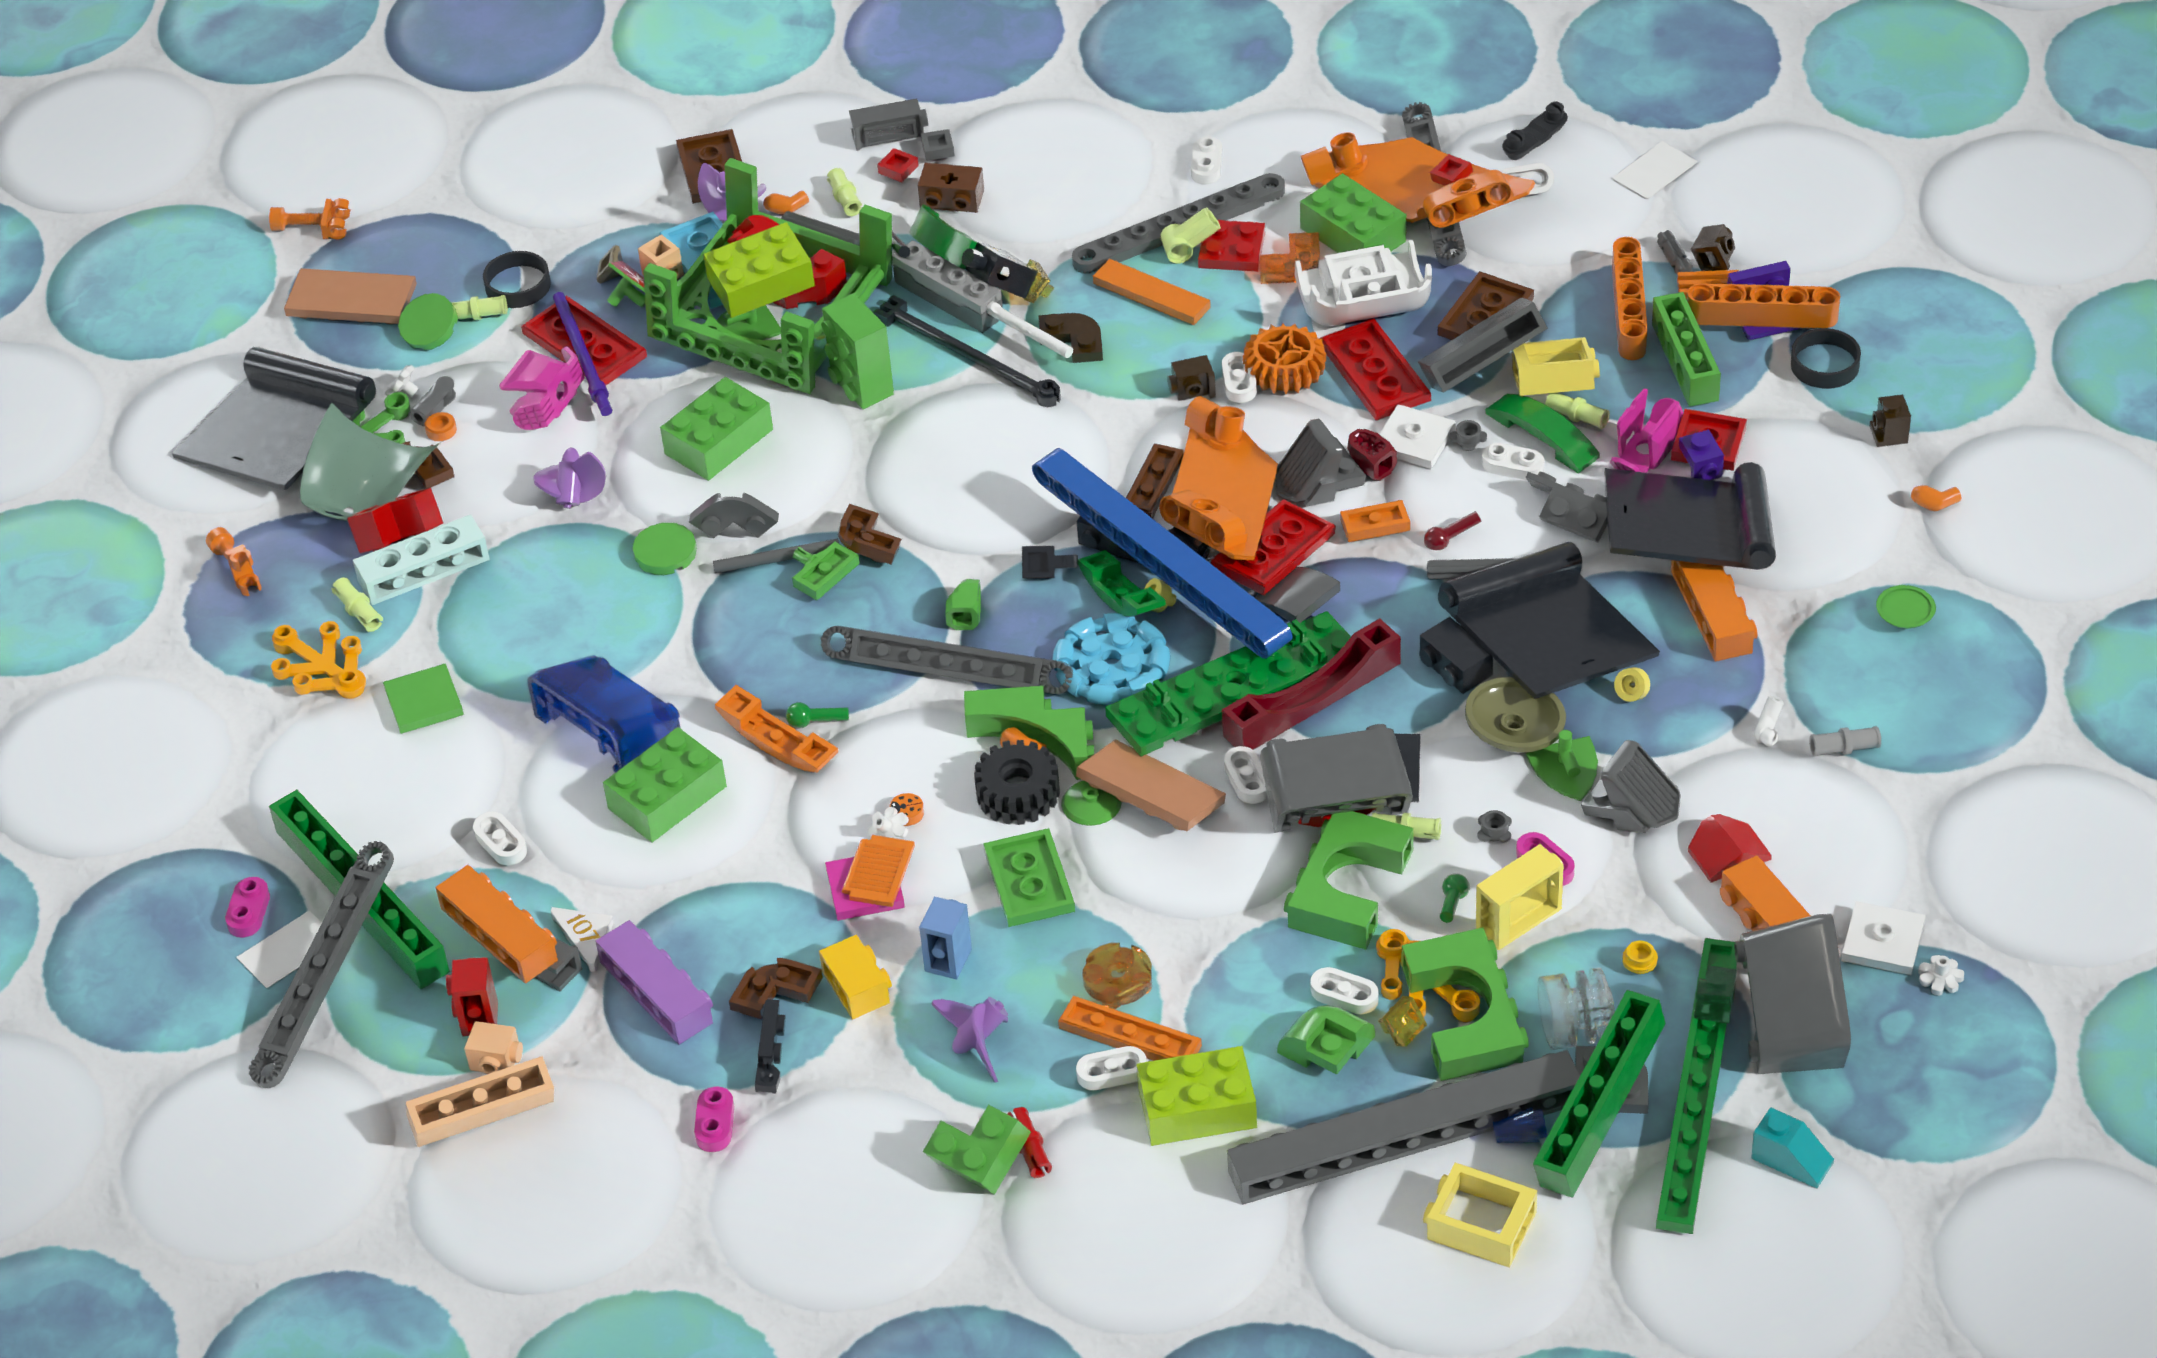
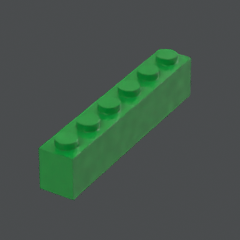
[1533,990,1666,1198]

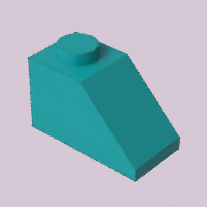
[1751,1107,1834,1188]

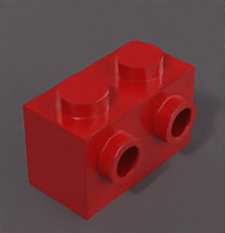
[446,957,498,1037]

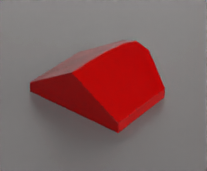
[1688,814,1772,883]

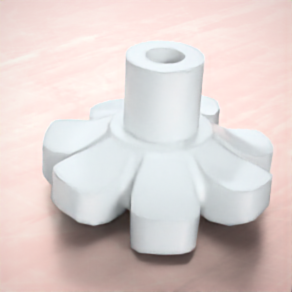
[385,365,419,397]
[868,807,909,839]
[1918,955,1964,996]

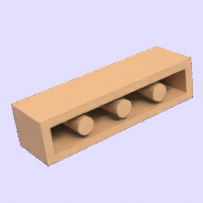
[406,1056,554,1147]

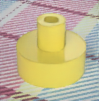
[1144,578,1176,613]
[1614,667,1650,702]

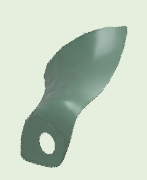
[300,403,444,521]

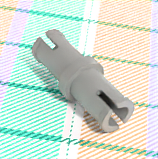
[1809,726,1881,756]

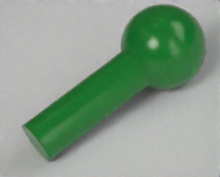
[786,702,849,729]
[1440,873,1470,923]

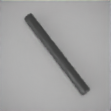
[713,538,839,573]

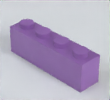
[595,920,713,1045]

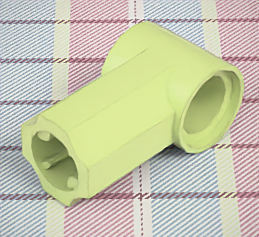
[1161,207,1221,264]

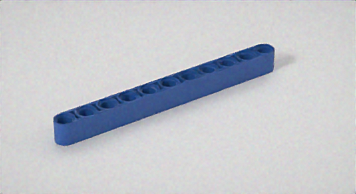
[1032,448,1293,659]

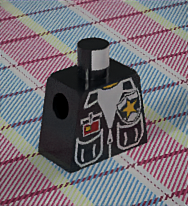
[962,242,1038,299]

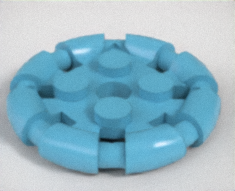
[1052,613,1171,705]

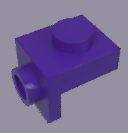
[1679,430,1724,480]

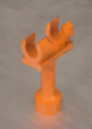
[269,198,351,240]
[206,527,262,596]

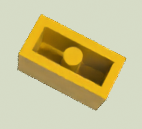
[819,934,892,1020]

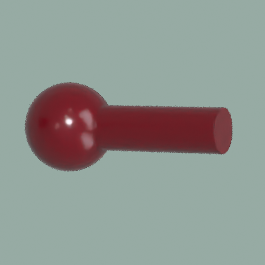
[1424,511,1482,550]

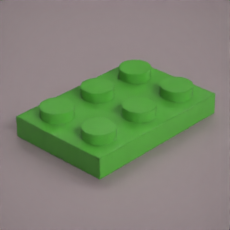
[983,828,1075,927]

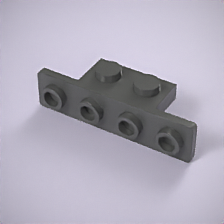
[1525,472,1626,543]

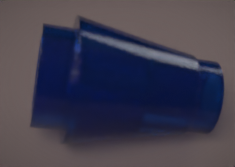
[1493,1107,1548,1144]

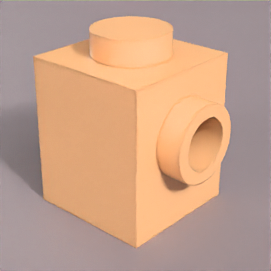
[638,234,684,279]
[464,1021,523,1074]

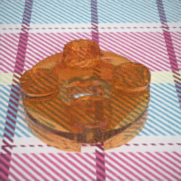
[1082,943,1152,1009]

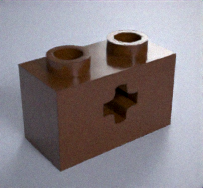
[917,163,984,213]

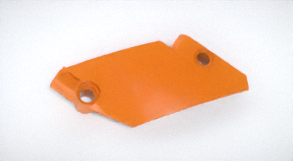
[1301,132,1535,228]
[1159,396,1278,561]

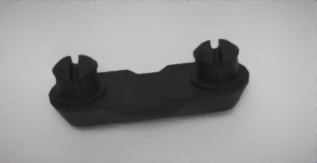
[1502,101,1568,160]

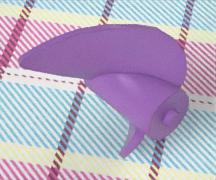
[698,163,766,222]
[533,447,606,509]
[932,997,1008,1083]

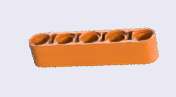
[1612,236,1647,360]
[1687,283,1840,328]

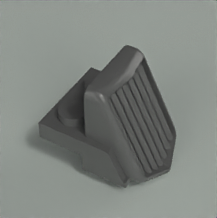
[1275,418,1366,507]
[1581,740,1681,833]

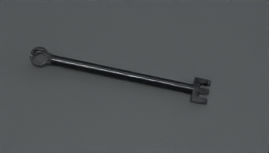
[873,295,1061,407]

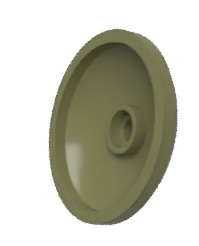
[1465,677,1566,753]

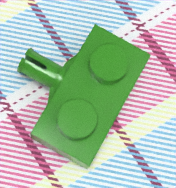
[792,541,860,600]

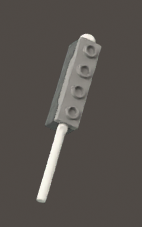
[892,240,1073,358]

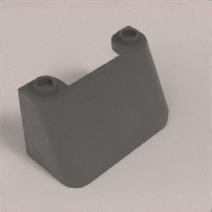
[1260,724,1413,833]
[1734,913,1851,1074]

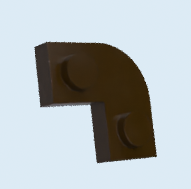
[1038,313,1103,363]

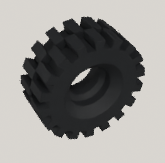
[974,740,1060,825]

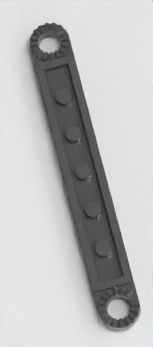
[1402,102,1467,266]
[1072,173,1285,274]
[820,626,1073,694]
[248,841,394,1088]

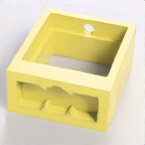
[1512,337,1600,396]
[1476,844,1564,950]
[1423,1162,1538,1268]

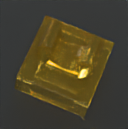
[1024,259,1054,303]
[1378,996,1427,1047]

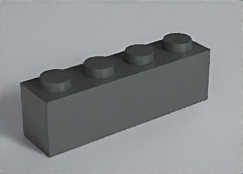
[1418,298,1548,393]

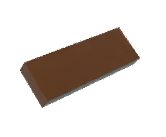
[1126,443,1184,519]

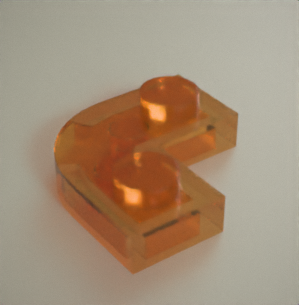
[1260,232,1320,284]

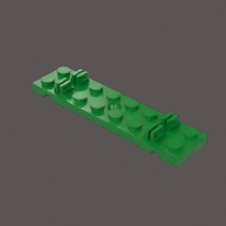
[1105,611,1351,757]

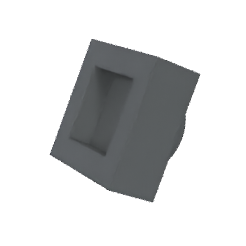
[921,129,955,161]

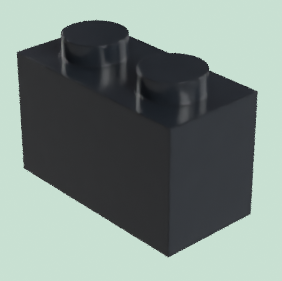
[1419,616,1493,694]

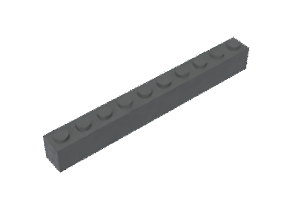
[1227,1050,1580,1205]

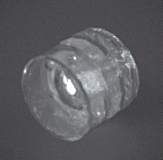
[1538,967,1615,1050]

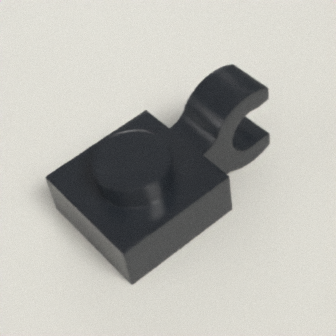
[1022,546,1078,578]

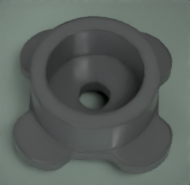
[1449,420,1487,451]
[1477,810,1512,843]

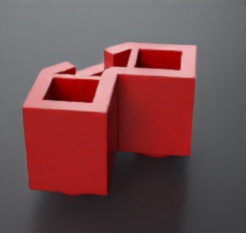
[773,249,847,309]
[347,488,443,553]

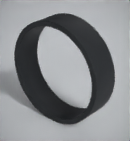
[483,251,551,308]
[1791,328,1861,389]

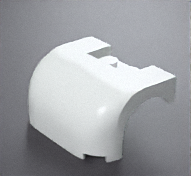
[1295,240,1432,326]

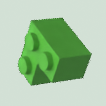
[923,1104,1031,1195]

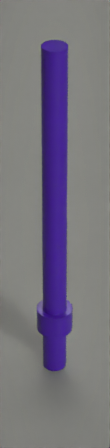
[553,292,613,416]

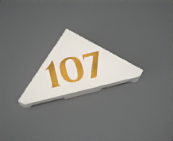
[551,907,614,972]

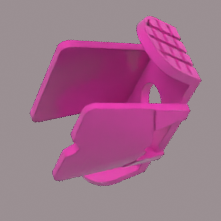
[499,346,585,430]
[1610,388,1683,473]

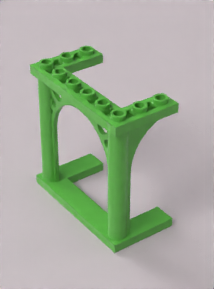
[643,158,892,394]

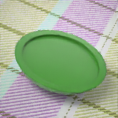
[1876,585,1936,629]
[1061,780,1122,826]

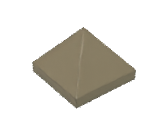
[597,245,623,284]

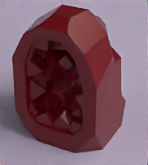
[1347,429,1397,481]

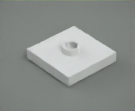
[1379,404,1456,469]
[1841,901,1925,975]

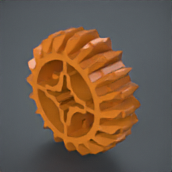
[1243,323,1326,394]

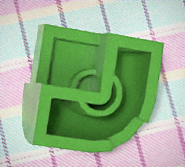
[1277,1005,1375,1075]

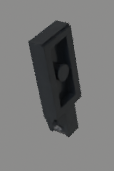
[755,999,786,1094]

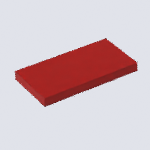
[521,295,647,385]
[1320,319,1431,421]
[1211,499,1336,595]

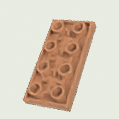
[284,268,417,324]
[1076,739,1226,832]

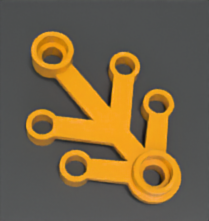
[271,621,366,699]
[1376,929,1480,1022]

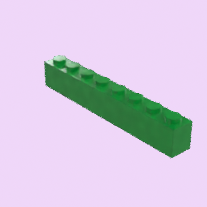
[269,789,450,989]

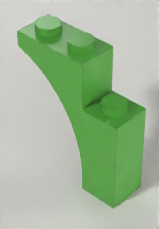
[964,686,1094,780]

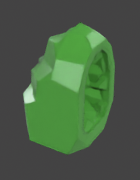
[945,579,981,630]

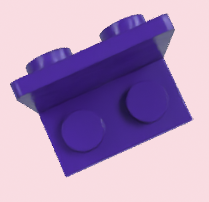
[1727,261,1801,340]

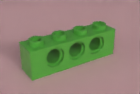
[1652,292,1721,407]

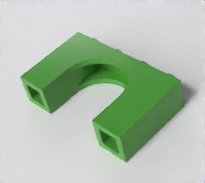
[1284,811,1413,950]
[1401,927,1529,1081]

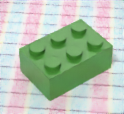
[1300,173,1406,253]
[821,293,894,410]
[660,377,773,481]
[603,727,727,843]

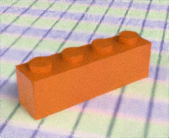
[1671,560,1758,662]
[1720,855,1811,931]
[435,865,558,984]

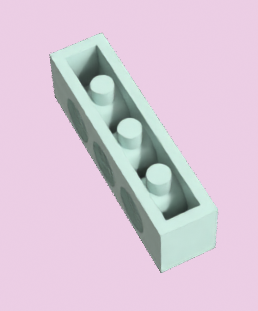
[353,514,490,605]

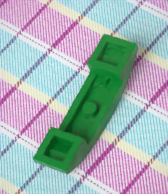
[909,204,977,269]
[1485,393,1600,474]
[1077,550,1166,617]

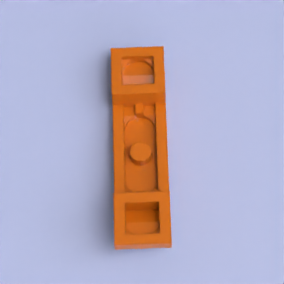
[715,685,838,773]

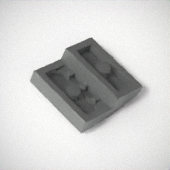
[1254,567,1341,623]

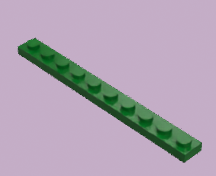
[1656,938,1737,1234]

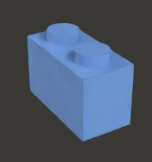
[919,896,972,980]

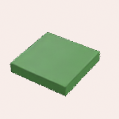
[383,663,464,734]

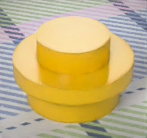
[1622,940,1658,974]

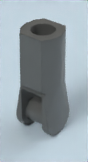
[410,376,456,426]

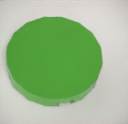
[398,293,458,350]
[632,523,697,575]

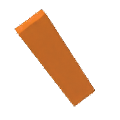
[1093,259,1211,325]
[1058,996,1202,1061]

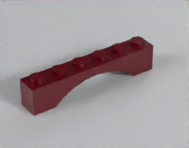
[1222,618,1401,750]

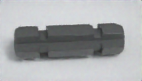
[1657,230,1693,274]

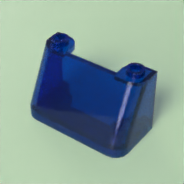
[527,655,681,773]

